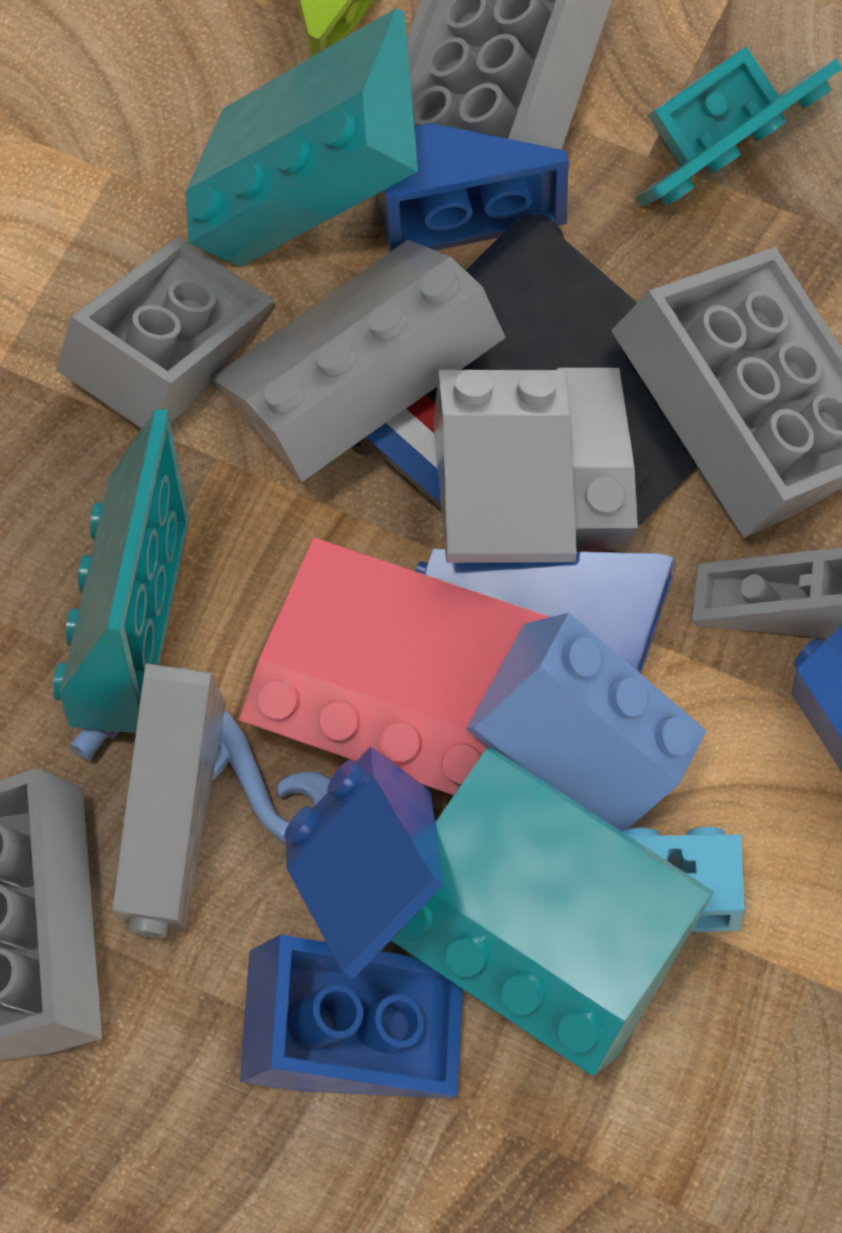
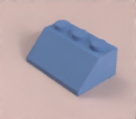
[466,613,707,832]

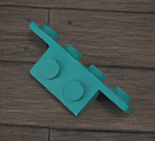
[635,46,842,207]

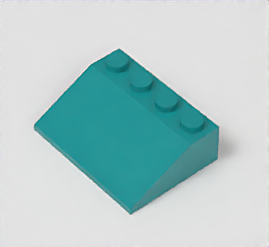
[186,8,418,267]
[53,409,190,733]
[391,747,714,1077]

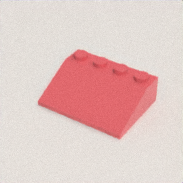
[239,537,550,795]

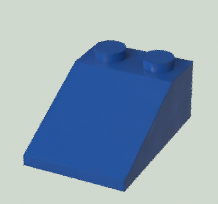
[376,123,569,253]
[284,746,443,980]
[240,934,463,1099]

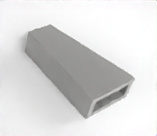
[112,664,226,938]

